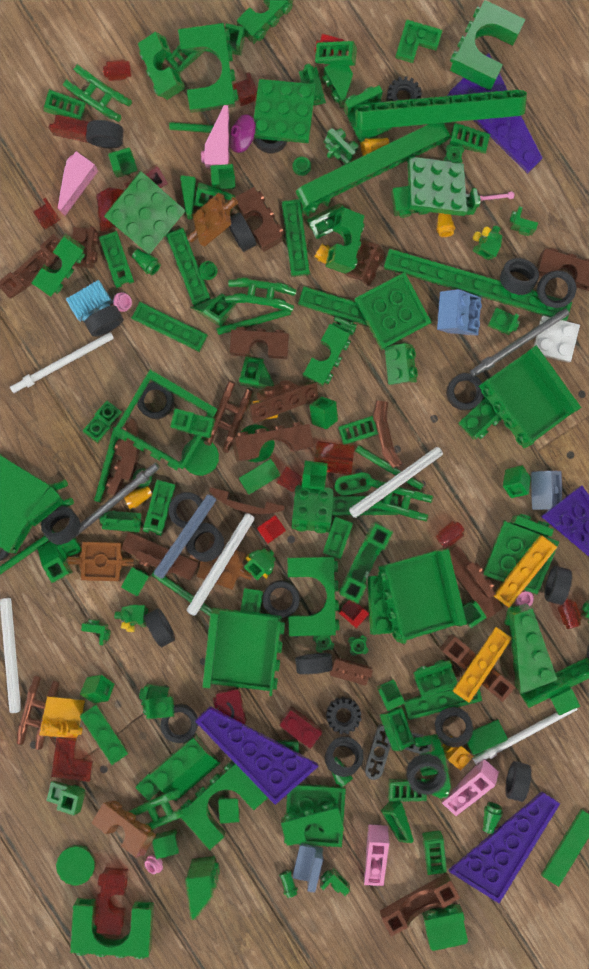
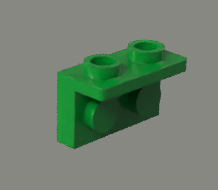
[458,397,502,440]

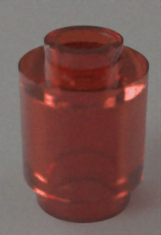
[103,59,132,82]
[435,521,465,548]
[557,599,582,629]

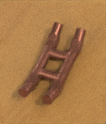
[204,380,253,453]
[373,400,403,468]
[16,676,60,750]

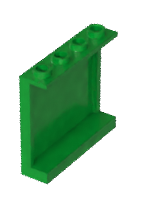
[479,345,582,449]
[0,453,56,553]
[378,549,467,644]
[202,608,285,696]

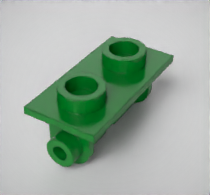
[299,64,326,106]
[100,511,142,532]

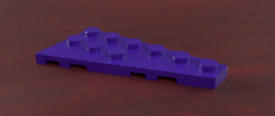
[449,792,560,903]

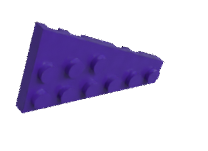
[448,53,543,174]
[541,486,589,556]
[196,706,319,805]

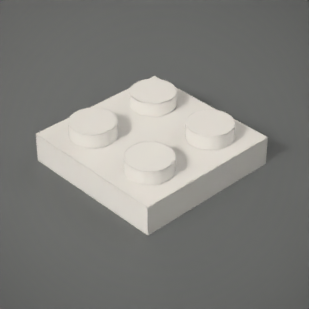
[534,316,580,363]

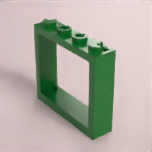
[114,369,218,471]

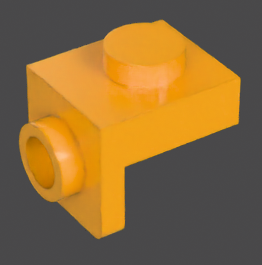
[442,736,473,771]

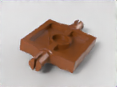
[187,193,238,247]
[189,541,252,590]
[68,542,134,582]

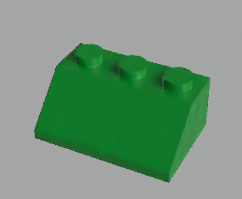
[149,733,221,801]
[186,856,220,920]

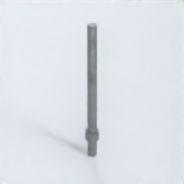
[470,308,569,377]
[76,463,160,536]

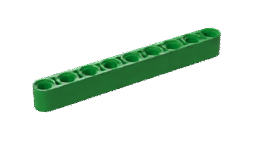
[355,90,527,130]
[296,123,451,210]

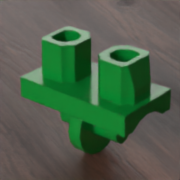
[323,128,359,165]

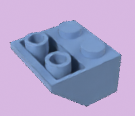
[437,289,482,335]

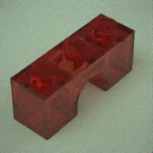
[94,867,129,935]

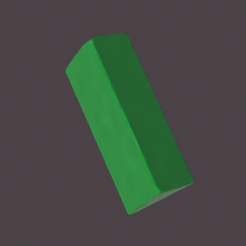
[307,203,344,240]
[238,459,281,495]
[380,707,415,751]
[467,719,508,755]

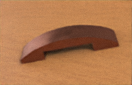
[0,234,60,299]
[209,487,285,514]

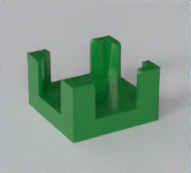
[414,734,451,791]

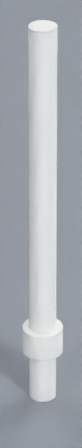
[10,332,114,393]
[472,708,577,764]

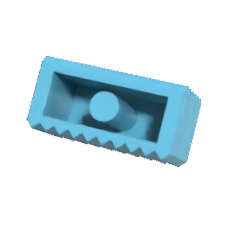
[66,280,113,322]

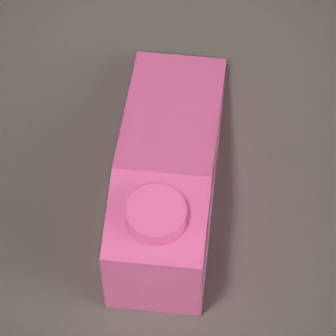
[201,105,229,168]
[58,151,98,216]
[442,759,499,816]
[364,825,389,886]

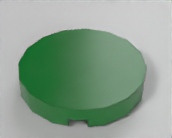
[181,438,219,476]
[56,845,96,886]

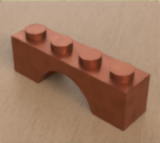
[232,422,314,462]
[439,634,515,702]
[380,873,460,937]

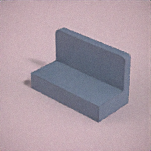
[531,471,562,510]
[293,843,323,893]

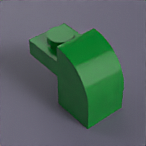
[46,780,86,816]

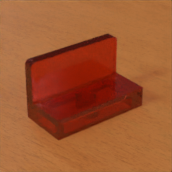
[48,115,89,143]
[96,187,124,231]
[314,441,355,475]

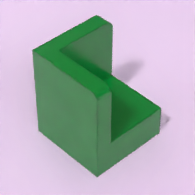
[225,23,245,56]
[108,147,138,178]
[210,164,236,190]
[309,396,338,430]
[302,460,328,490]
[503,465,531,498]
[121,566,151,596]
[463,599,487,628]
[80,675,115,703]
[376,679,405,711]
[550,688,580,716]
[219,795,240,823]
[152,829,179,859]

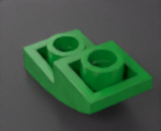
[82,400,122,444]

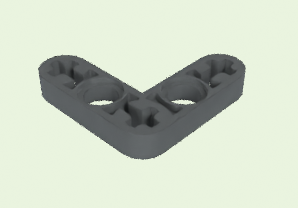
[365,724,431,780]

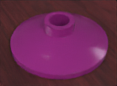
[229,114,255,153]

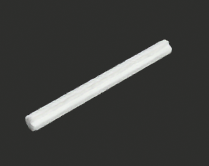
[349,447,443,518]
[187,513,255,616]
[0,598,21,713]

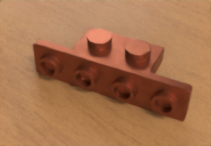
[250,380,318,423]
[121,532,198,580]
[449,546,502,619]

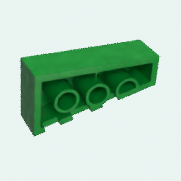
[508,603,557,694]

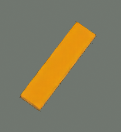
[494,535,557,607]
[452,627,512,703]

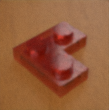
[51,737,93,782]

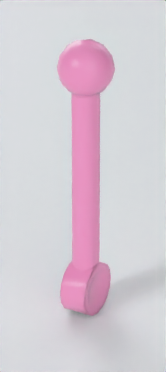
[480,192,515,201]

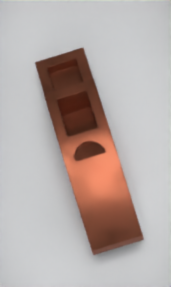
[107,418,140,495]

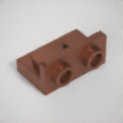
[72,226,100,269]
[345,239,385,286]
[330,656,373,686]

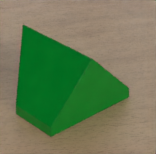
[189,293,237,327]
[239,356,274,389]

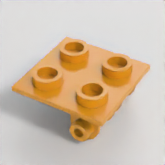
[39,696,85,738]

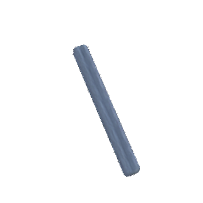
[154,495,216,578]

